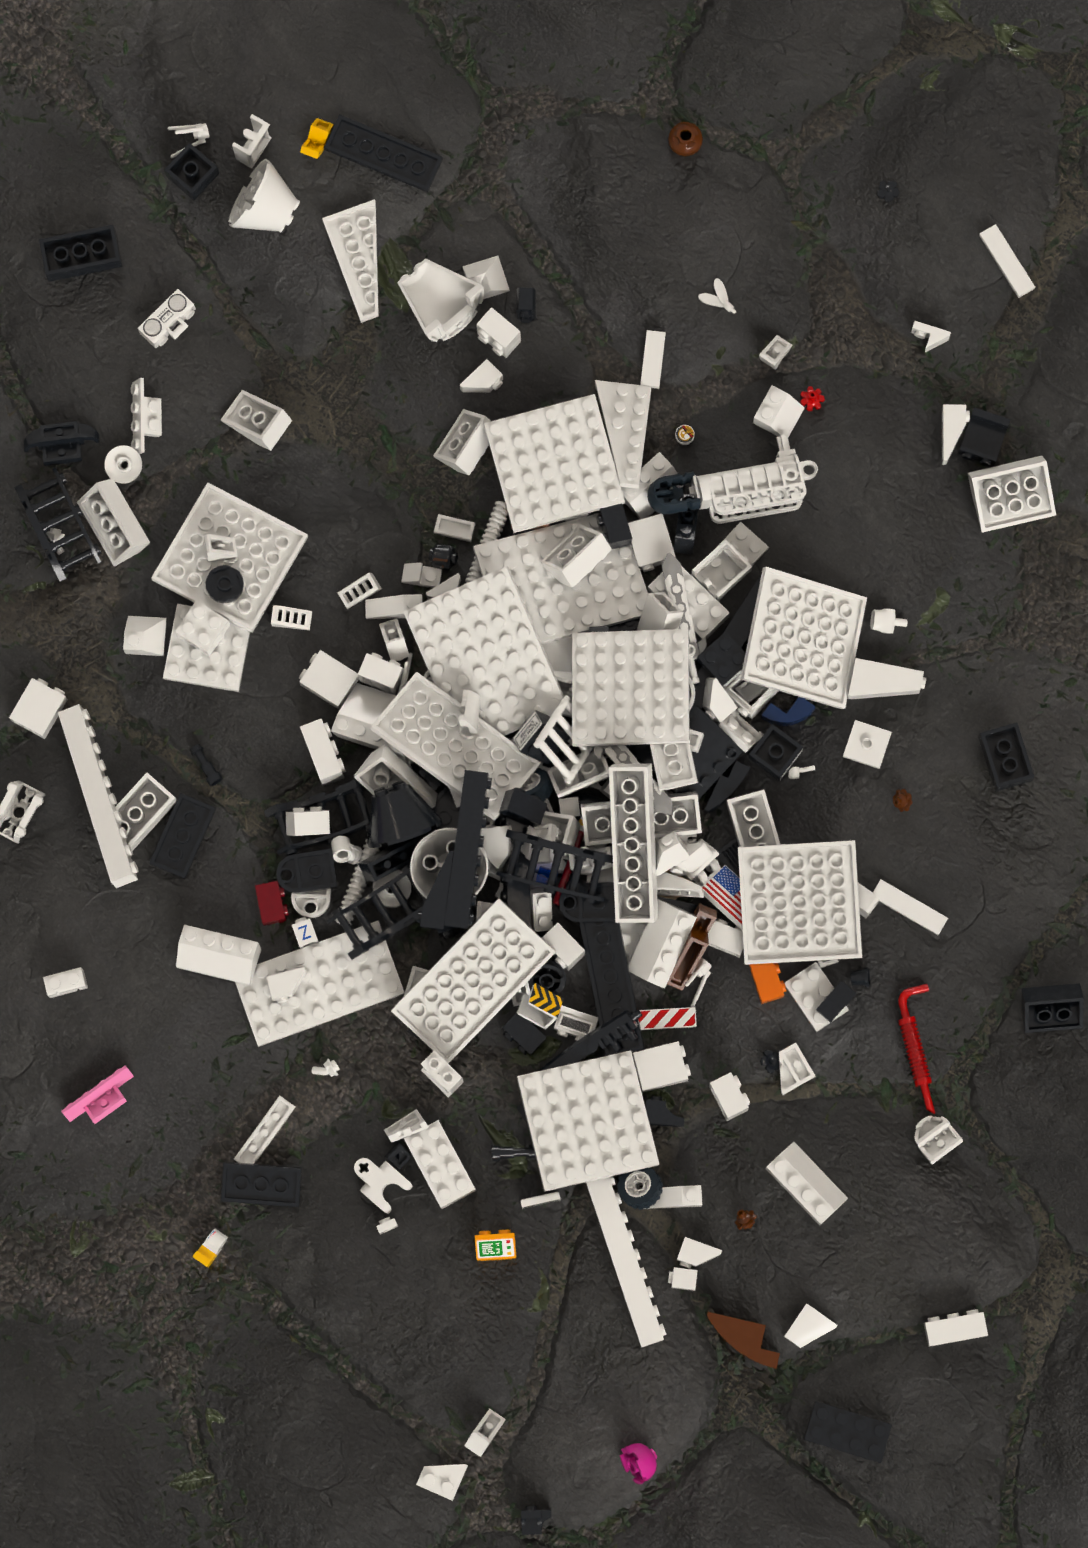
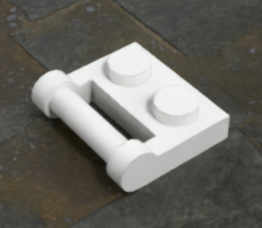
[718,710,764,753]

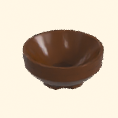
[668,122,703,156]

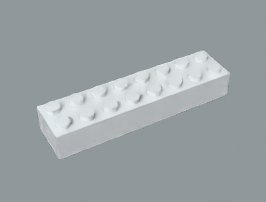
[609,763,658,923]

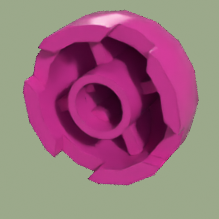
[620,1443,657,1484]

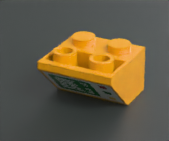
[475,1230,516,1261]

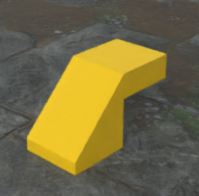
[300,118,334,159]

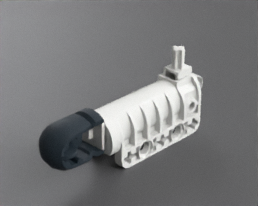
[647,435,818,524]

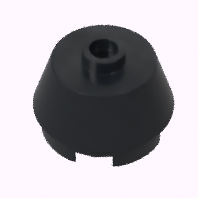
[528,960,566,995]

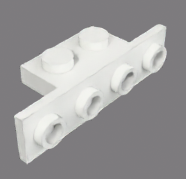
[131,378,162,454]

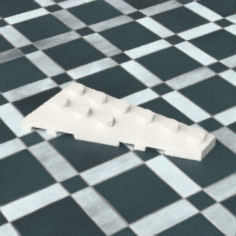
[322,199,379,323]
[595,380,652,489]

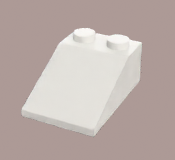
[221,390,292,451]

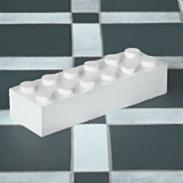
[580,791,702,846]

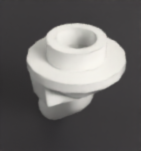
[46,528,65,555]
[312,1058,340,1077]

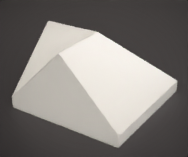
[462,256,510,299]

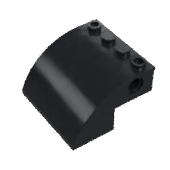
[628,704,743,800]

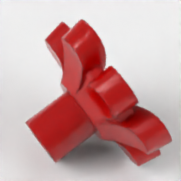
[800,386,825,411]

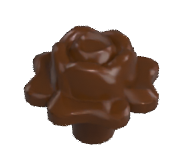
[893,789,913,812]
[734,1210,757,1230]

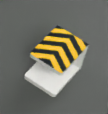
[517,983,563,1030]

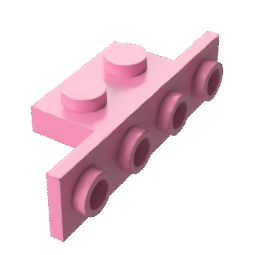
[61,1065,134,1124]

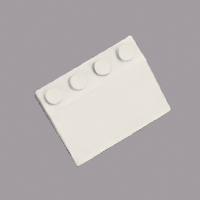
[968,456,1056,532]
[331,683,407,759]

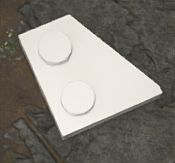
[779,1043,816,1095]
[384,1109,428,1142]
[416,1464,468,1501]

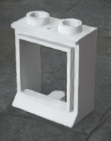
[232,114,272,169]
[692,539,752,601]
[724,674,779,719]
[421,1050,464,1098]

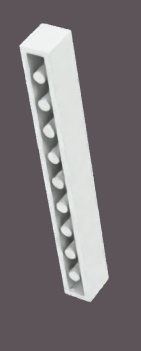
[58,704,139,888]
[586,1176,666,1348]

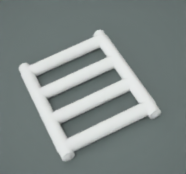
[533,695,594,784]

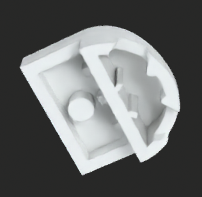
[914,1115,963,1164]

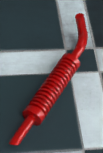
[898,984,935,1114]

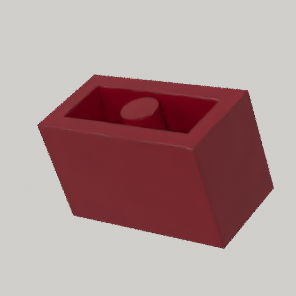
[255,881,289,926]

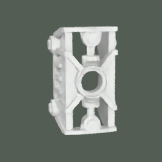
[0,780,45,844]

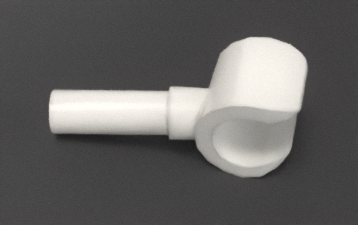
[788,765,815,779]

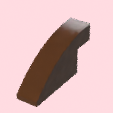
[667,903,717,991]
[707,1312,780,1369]

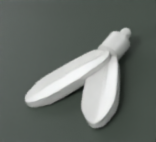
[698,278,736,314]

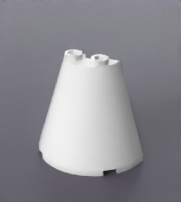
[397,258,484,342]

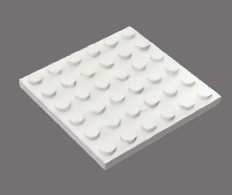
[484,394,625,533]
[151,483,308,633]
[740,567,867,709]
[572,629,690,747]
[738,840,862,965]
[517,1050,659,1192]

